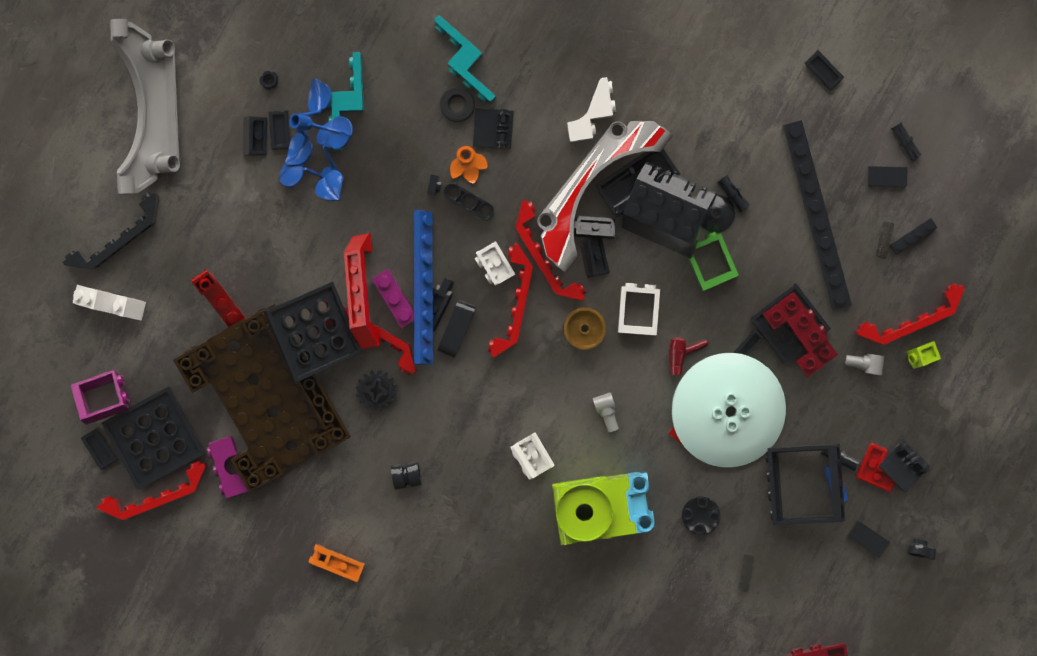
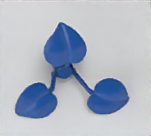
[285,78,353,165]
[279,121,344,201]

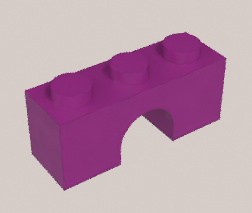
[372,269,414,328]
[207,435,248,498]

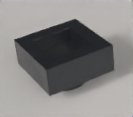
[427,174,442,195]

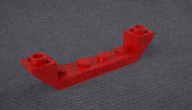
[516,200,586,300]
[344,233,380,350]
[488,243,533,357]
[191,270,245,327]
[855,283,965,345]
[322,306,417,375]
[97,461,208,520]

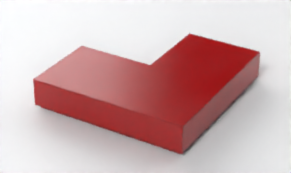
[855,442,895,493]

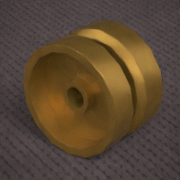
[564,308,606,349]

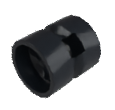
[391,461,422,490]

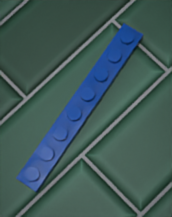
[414,210,433,365]

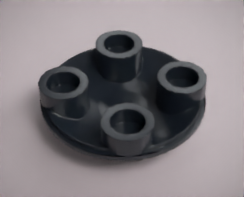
[682,496,720,535]

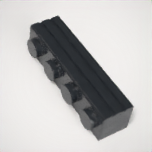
[890,218,937,255]
[733,329,764,356]

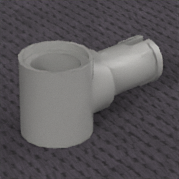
[845,354,885,375]
[592,392,619,432]

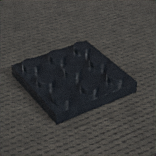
[750,283,831,364]

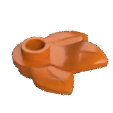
[450,146,488,184]

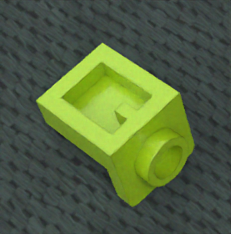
[907,341,941,369]

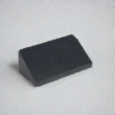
[243,116,267,156]
[579,238,610,278]

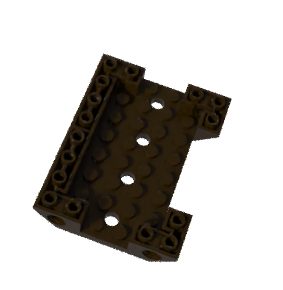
[173,303,351,493]

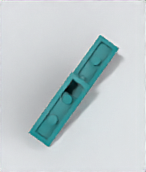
[434,15,496,103]
[328,52,364,151]

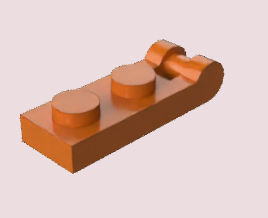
[308,544,365,582]

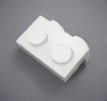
[475,241,515,286]
[511,433,554,480]

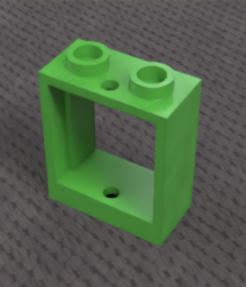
[688,232,739,291]

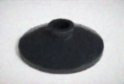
[702,194,735,233]

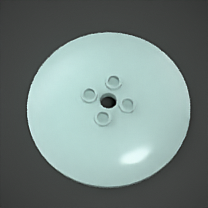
[672,353,786,467]

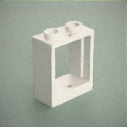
[618,283,660,335]

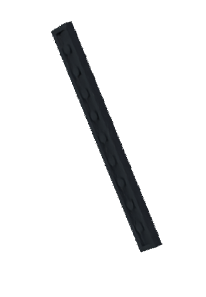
[783,120,852,310]

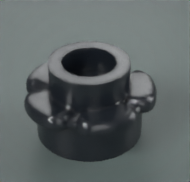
[260,71,278,90]

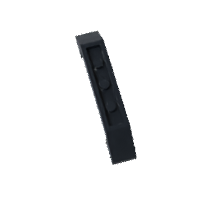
[62,192,159,269]

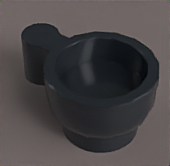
[907,539,936,560]

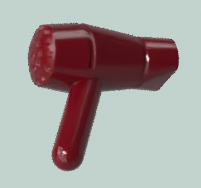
[669,337,708,375]

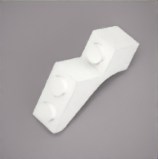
[567,77,616,143]
[73,285,146,321]

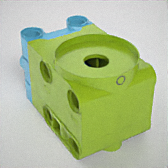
[552,472,655,545]

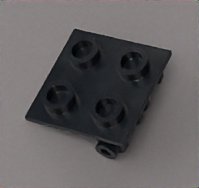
[473,108,514,149]
[878,439,930,493]

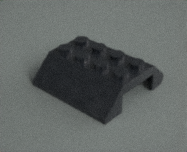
[622,162,717,259]

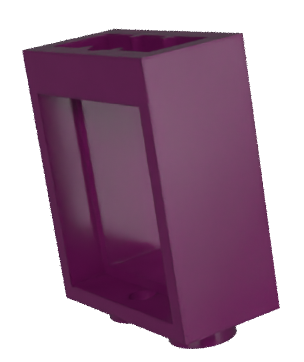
[71,370,130,425]

